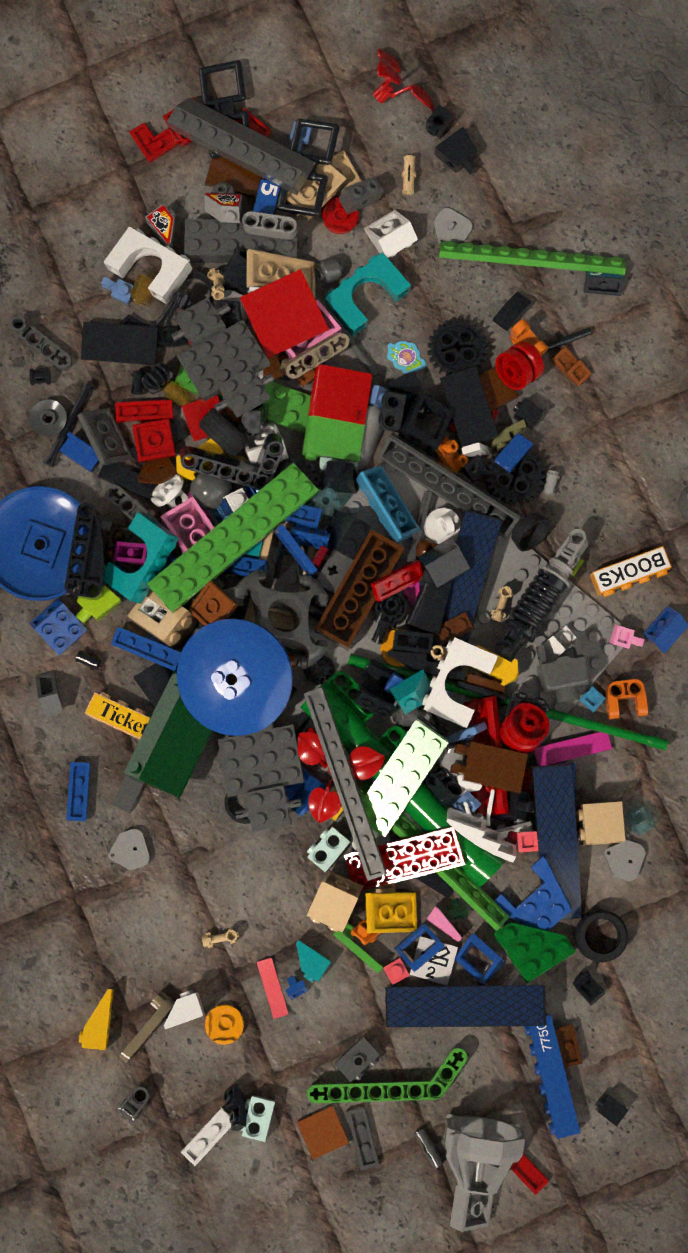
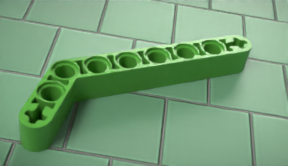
[307,1047,467,1103]

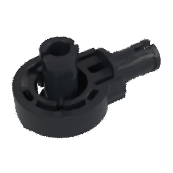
[371,592,408,645]

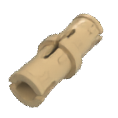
[401,155,416,195]
[431,645,448,661]

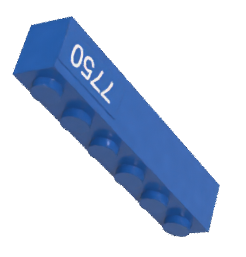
[524,1014,580,1139]

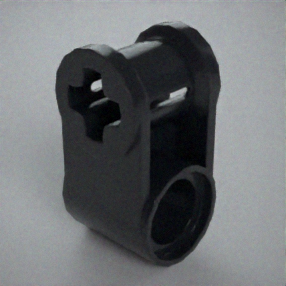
[425,767,462,806]

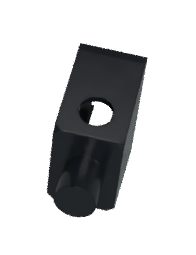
[434,127,478,175]
[222,246,249,292]
[320,460,357,494]
[490,790,535,821]

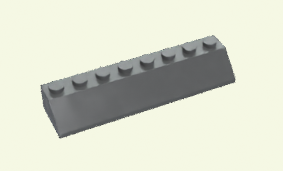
[167,98,316,195]
[378,432,522,539]

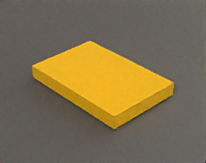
[366,892,417,933]

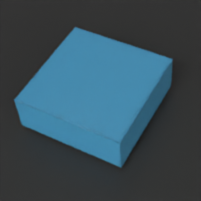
[579,686,606,713]

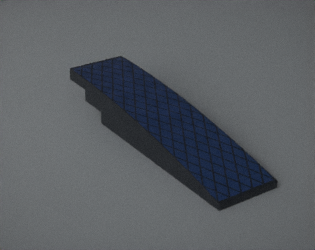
[426,510,503,669]
[532,763,582,920]
[385,985,547,1027]

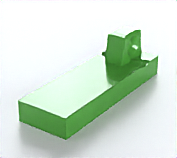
[333,923,383,973]

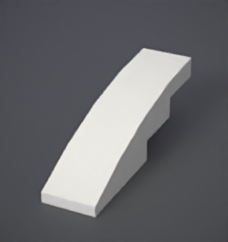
[446,807,517,863]

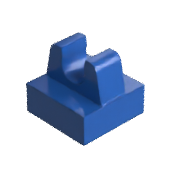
[285,976,308,1000]

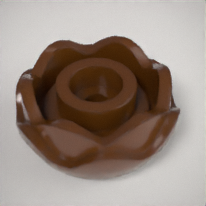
[416,538,437,557]

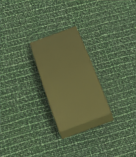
[491,419,526,450]

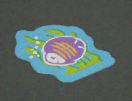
[387,341,427,374]

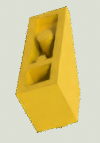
[79,989,114,1050]

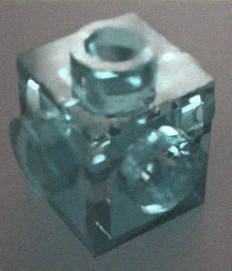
[312,487,341,517]

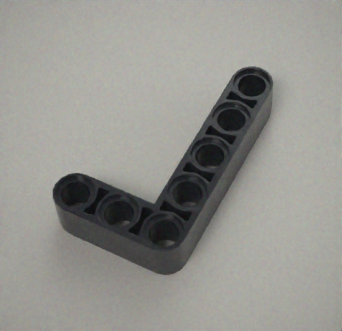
[180,433,284,490]

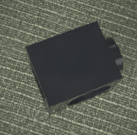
[425,104,454,139]
[513,398,544,430]
[595,1094,629,1126]

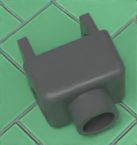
[536,639,590,703]

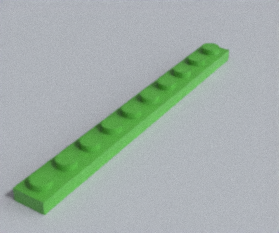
[439,241,626,275]
[359,780,510,931]

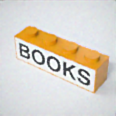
[590,546,671,597]

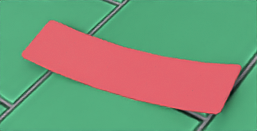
[257,958,288,1019]

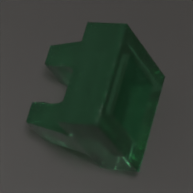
[447,898,468,922]

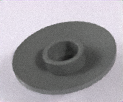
[29,399,67,437]

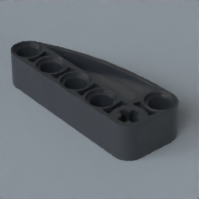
[65,502,106,600]

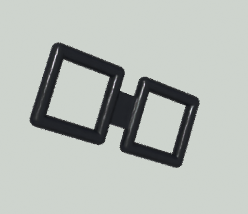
[199,60,250,159]
[277,119,340,217]

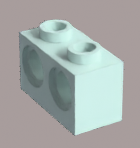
[307,827,350,873]
[240,1095,275,1142]

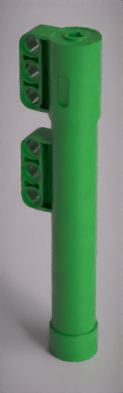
[300,671,505,888]

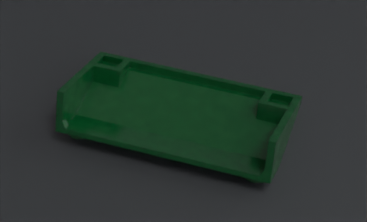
[124,671,213,799]

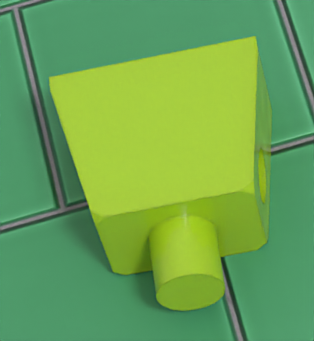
[76,585,122,624]

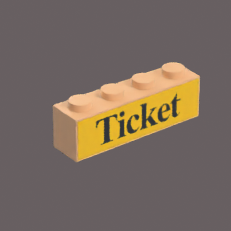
[85,692,150,740]

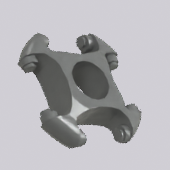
[234,570,329,669]

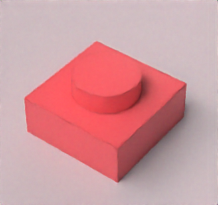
[517,831,539,853]
[383,958,409,985]

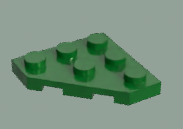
[493,923,576,984]

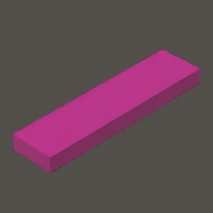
[533,732,612,766]

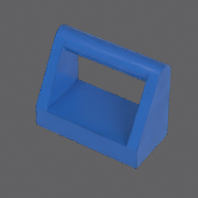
[394,923,445,973]
[455,933,505,986]

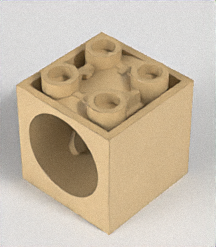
[576,802,626,846]
[307,870,363,933]

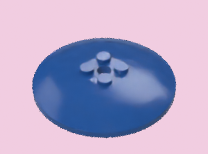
[0,486,89,601]
[177,618,293,736]

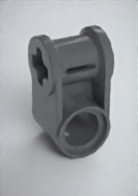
[116,1085,151,1124]

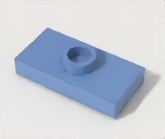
[446,722,487,744]
[451,790,481,814]

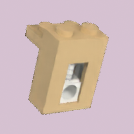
[127,589,198,650]

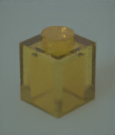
[130,273,153,306]

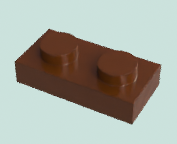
[434,612,475,646]
[466,673,505,693]
[554,1024,583,1068]

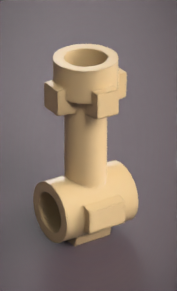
[207,268,225,300]
[491,585,513,622]
[202,928,240,948]

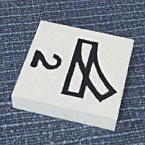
[409,936,458,985]

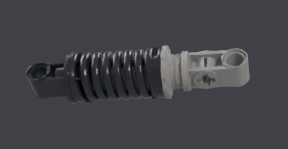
[496,529,588,661]

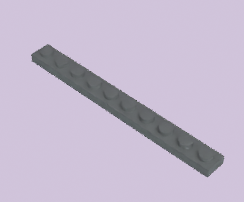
[304,687,387,880]

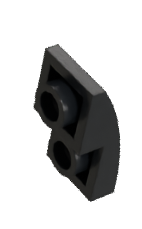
[492,292,532,331]
[223,1085,246,1131]

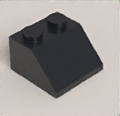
[326,510,372,560]

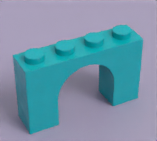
[325,252,411,337]
[105,512,179,604]

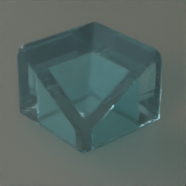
[628,807,656,835]

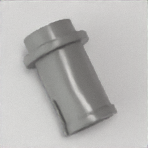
[542,470,560,495]

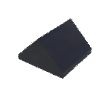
[418,538,471,589]

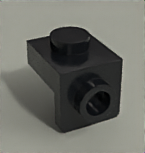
[573,971,606,1006]

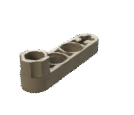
[280,332,349,379]
[119,990,175,1063]

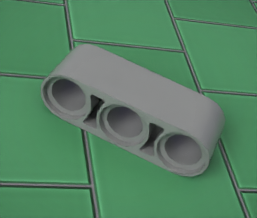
[243,211,297,240]

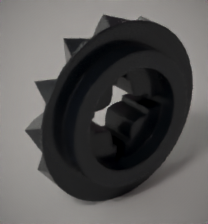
[304,655,335,685]

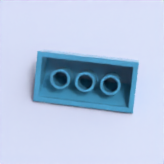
[356,465,420,544]

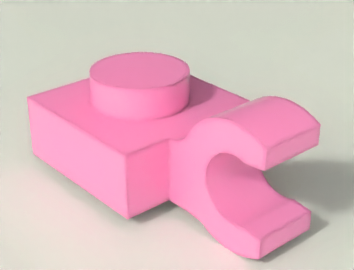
[610,625,644,649]

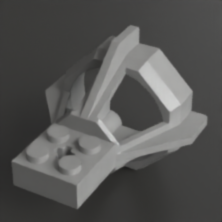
[444,1113,525,1232]

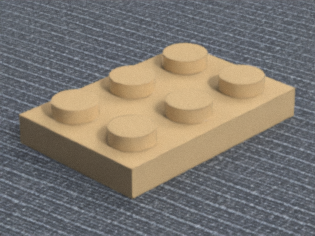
[286,156,347,220]

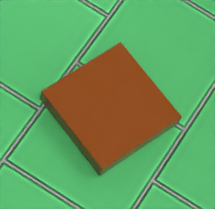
[188,580,238,626]
[297,1105,349,1160]

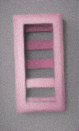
[426,906,462,941]

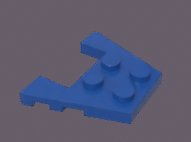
[493,854,572,931]

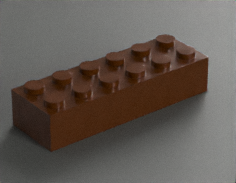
[315,530,405,651]

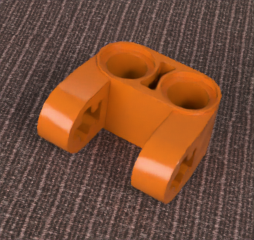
[510,319,548,356]
[605,679,648,720]

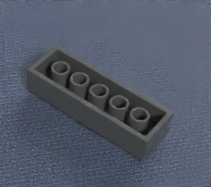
[184,219,298,263]

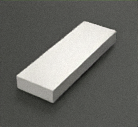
[181,1107,231,1166]

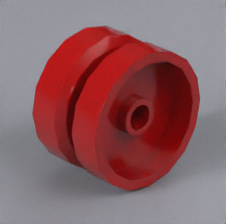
[495,341,544,391]
[500,703,550,754]

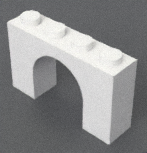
[104,227,193,304]
[422,638,498,728]

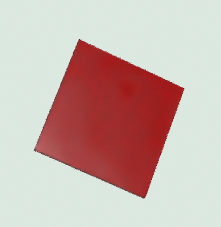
[239,269,329,358]

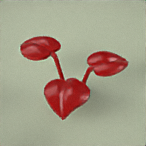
[373,48,434,112]
[297,732,385,823]

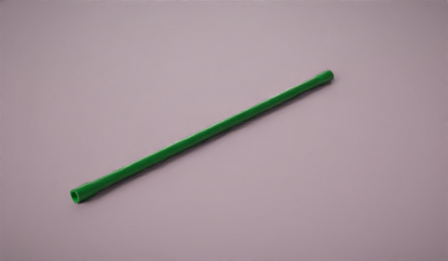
[348,653,668,751]

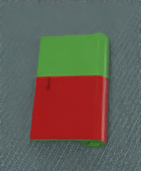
[302,365,372,463]

